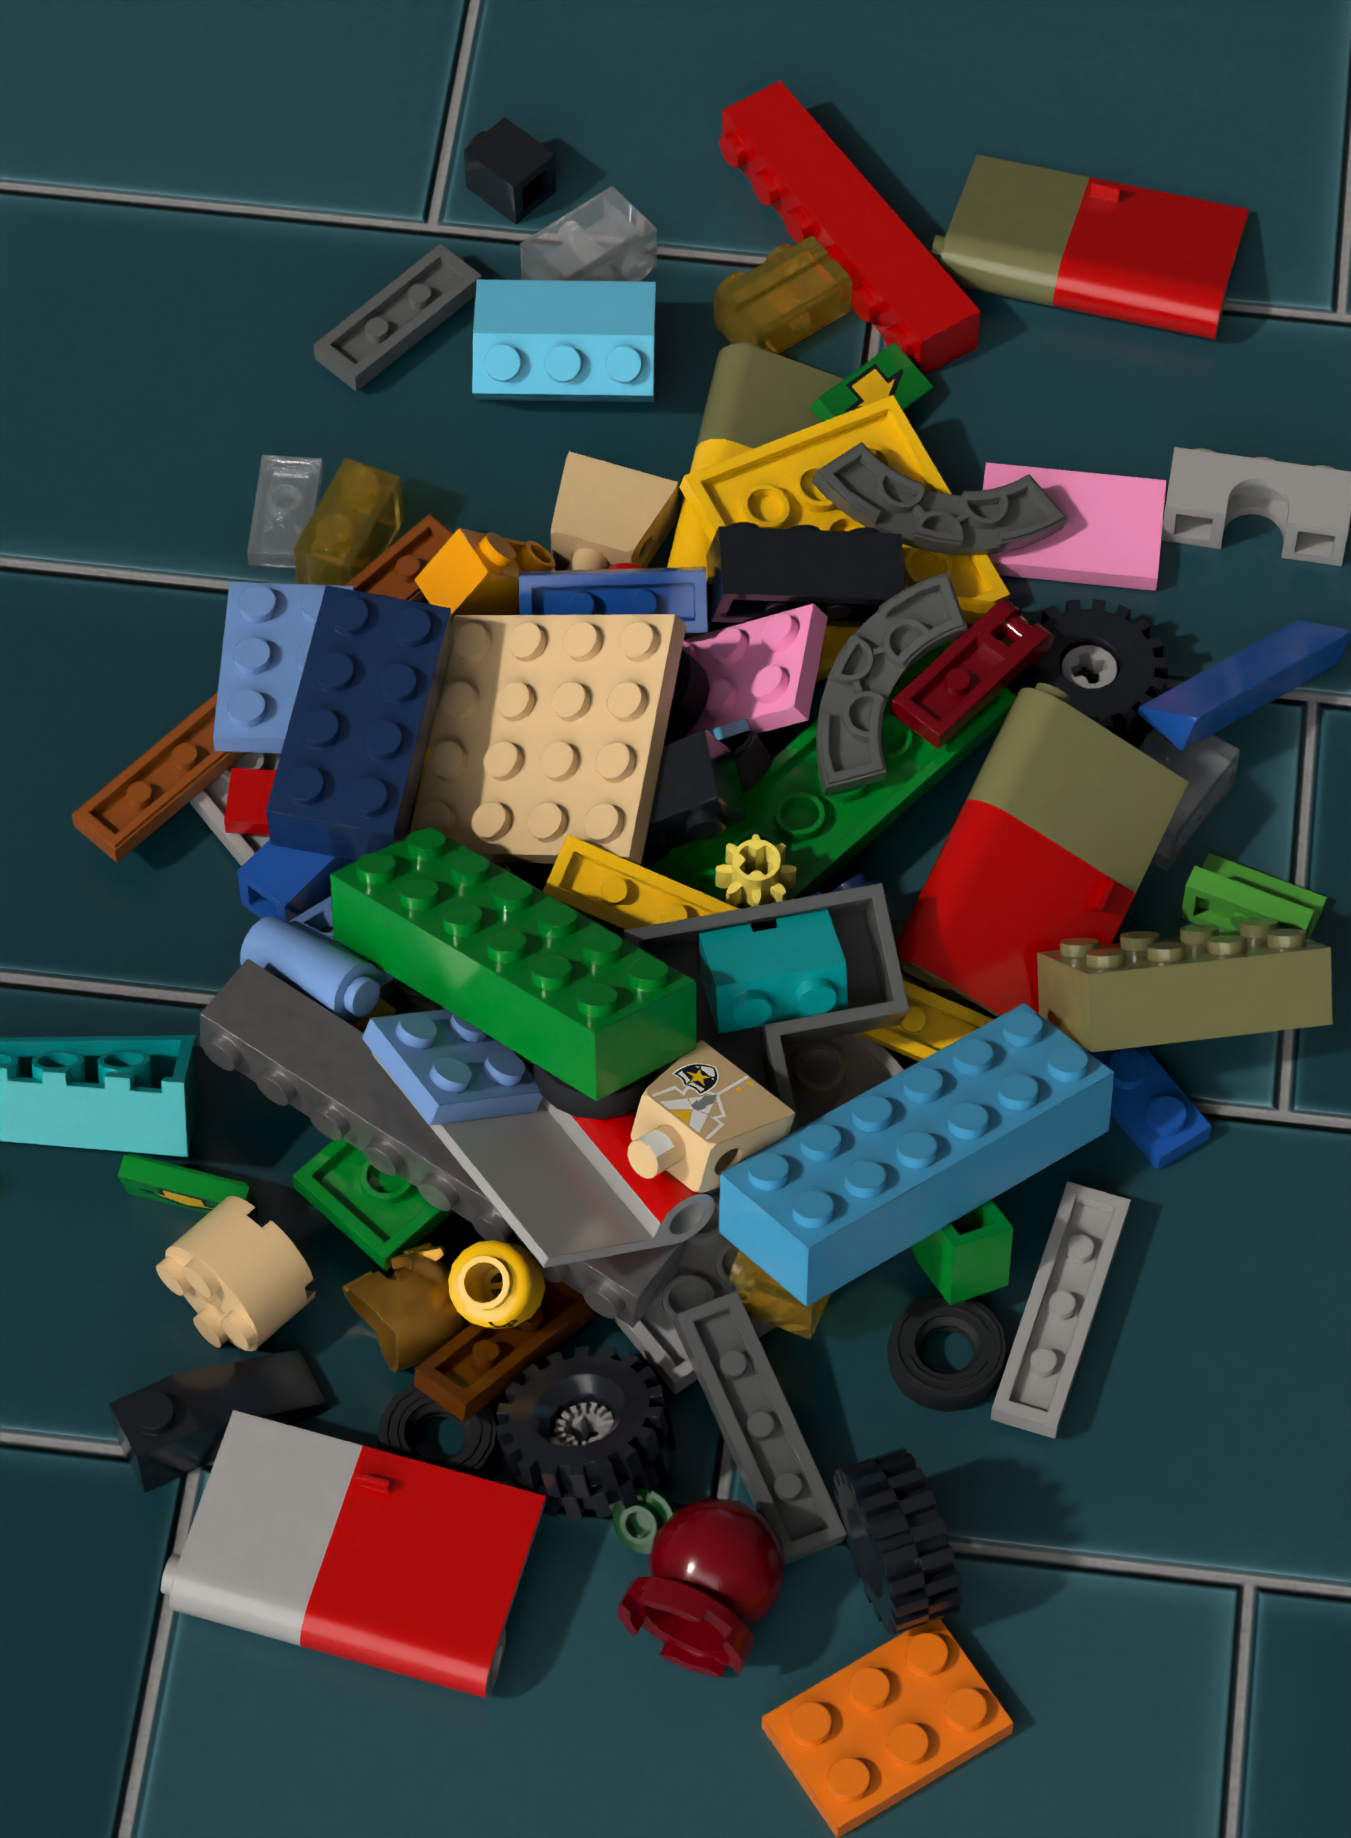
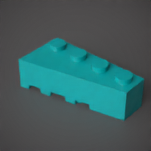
[0,1035,199,1157]

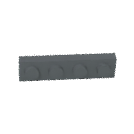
[673,1291,847,1565]

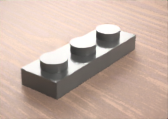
[313,243,482,392]

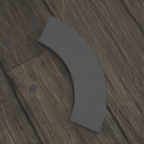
[811,442,1068,555]
[816,572,968,796]

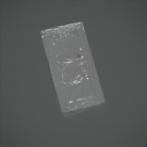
[247,455,323,569]

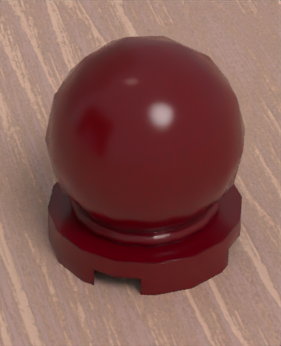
[618,1497,785,1677]

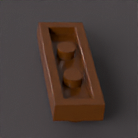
[414,1278,598,1422]

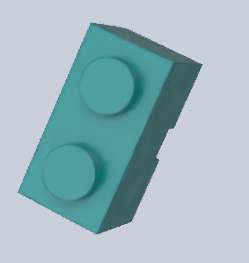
[698,909,848,1034]

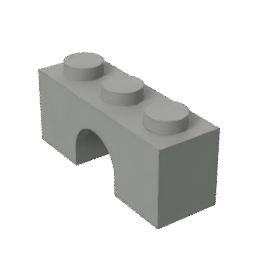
[1161,447,1351,566]

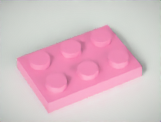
[682,603,828,738]

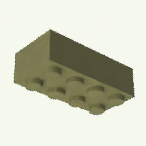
[1037,918,1333,1053]

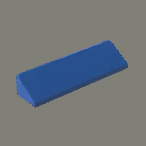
[1137,619,1351,752]

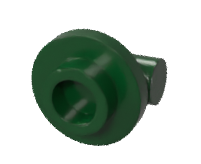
[612,1487,677,1554]

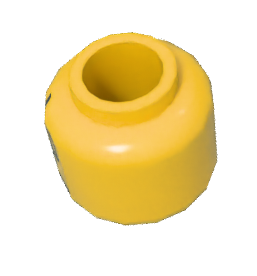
[448,1240,545,1329]

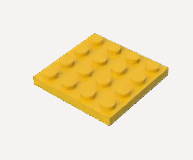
[679,395,1010,682]

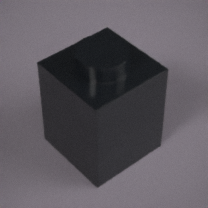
[464,117,556,225]

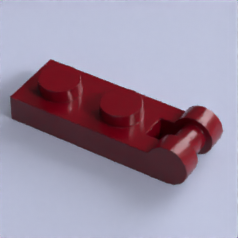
[891,598,1055,750]

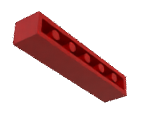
[719,80,980,376]

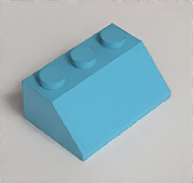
[472,279,656,402]

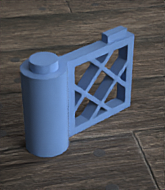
[240,896,394,1024]

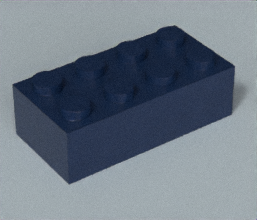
[266,585,454,861]

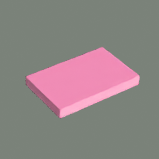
[983,462,1166,591]

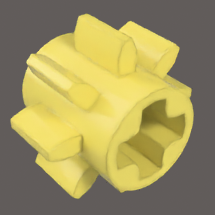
[715,834,796,909]

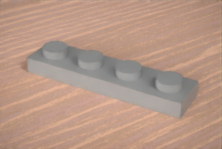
[990,1181,1131,1439]

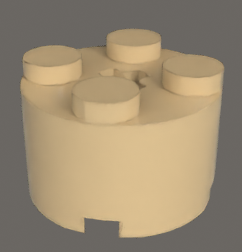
[156,1196,316,1351]

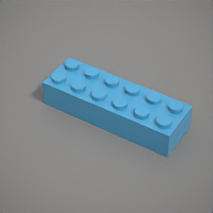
[719,1003,1114,1307]

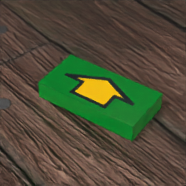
[810,342,933,422]
[117,1153,259,1221]

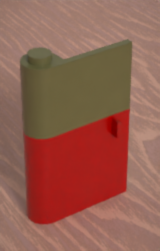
[931,154,1249,340]
[895,683,1189,1017]

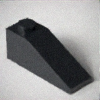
[109,1349,328,1493]

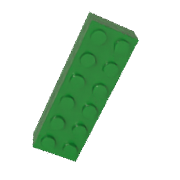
[330,826,696,1101]

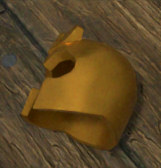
[342,1242,467,1373]

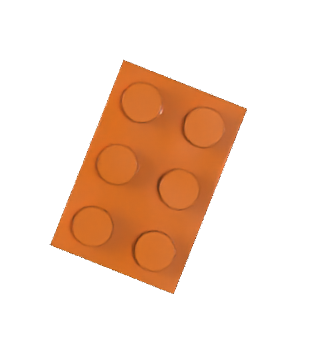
[761,1619,1014,1838]

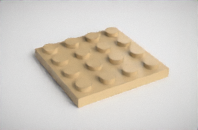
[410,614,687,866]

